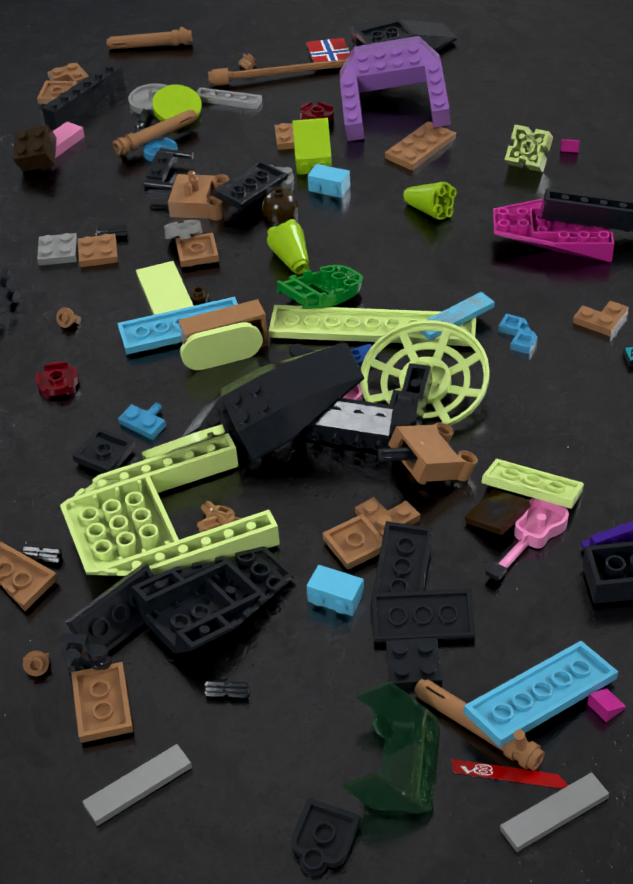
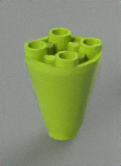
[403,182,457,220]
[267,219,309,275]

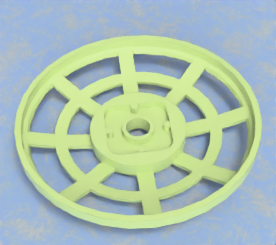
[360,320,490,426]

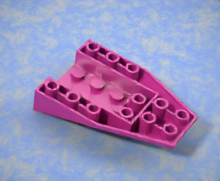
[493,199,614,262]

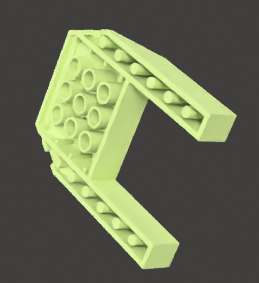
[60,433,280,576]

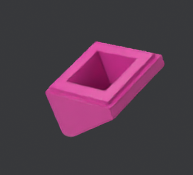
[560,139,580,153]
[587,689,626,722]

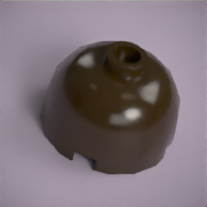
[262,188,299,223]

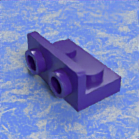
[581,521,633,551]

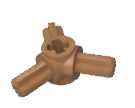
[197,501,242,533]

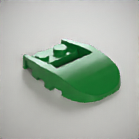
[277,265,363,309]

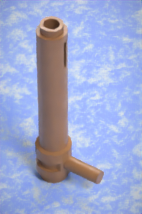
[107,27,193,50]
[113,110,197,155]
[414,679,545,771]

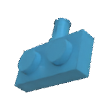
[118,402,166,440]

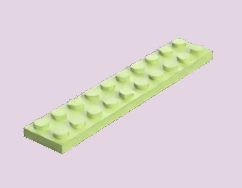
[269,305,476,346]

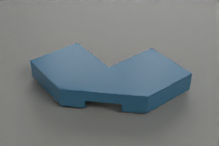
[498,314,537,355]

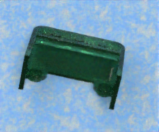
[343,680,440,814]

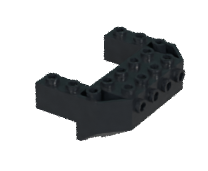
[301,348,432,451]

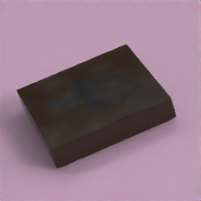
[464,489,531,535]

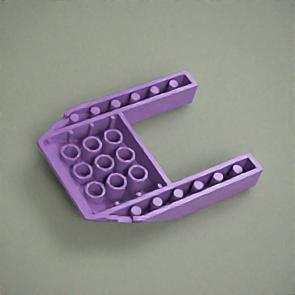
[340,36,451,141]

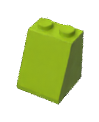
[292,118,332,175]

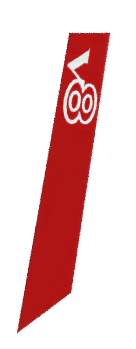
[451,759,569,789]

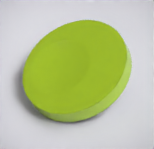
[152,85,202,122]

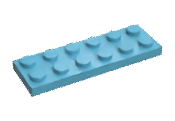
[118,297,238,355]
[463,641,618,748]

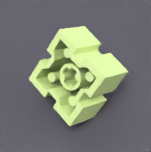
[505,125,553,172]

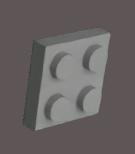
[37,233,78,266]

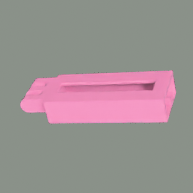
[53,122,85,158]

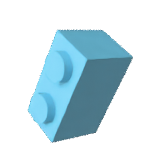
[308,164,350,198]
[306,565,364,616]

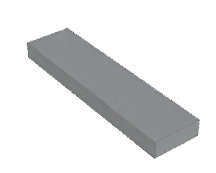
[196,88,262,109]
[82,744,192,826]
[500,772,609,852]

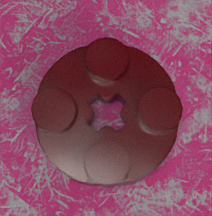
[300,102,334,121]
[35,361,79,397]

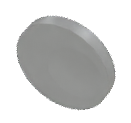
[128,83,168,115]

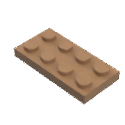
[385,121,456,171]

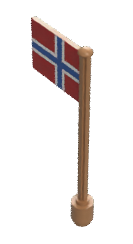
[208,38,350,86]

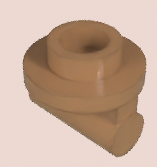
[238,54,257,70]
[56,308,81,328]
[23,650,50,676]

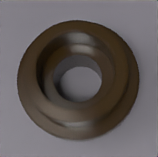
[189,286,209,304]

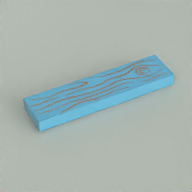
[419,292,495,340]

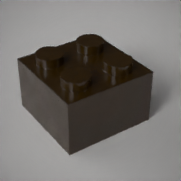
[13,125,57,172]

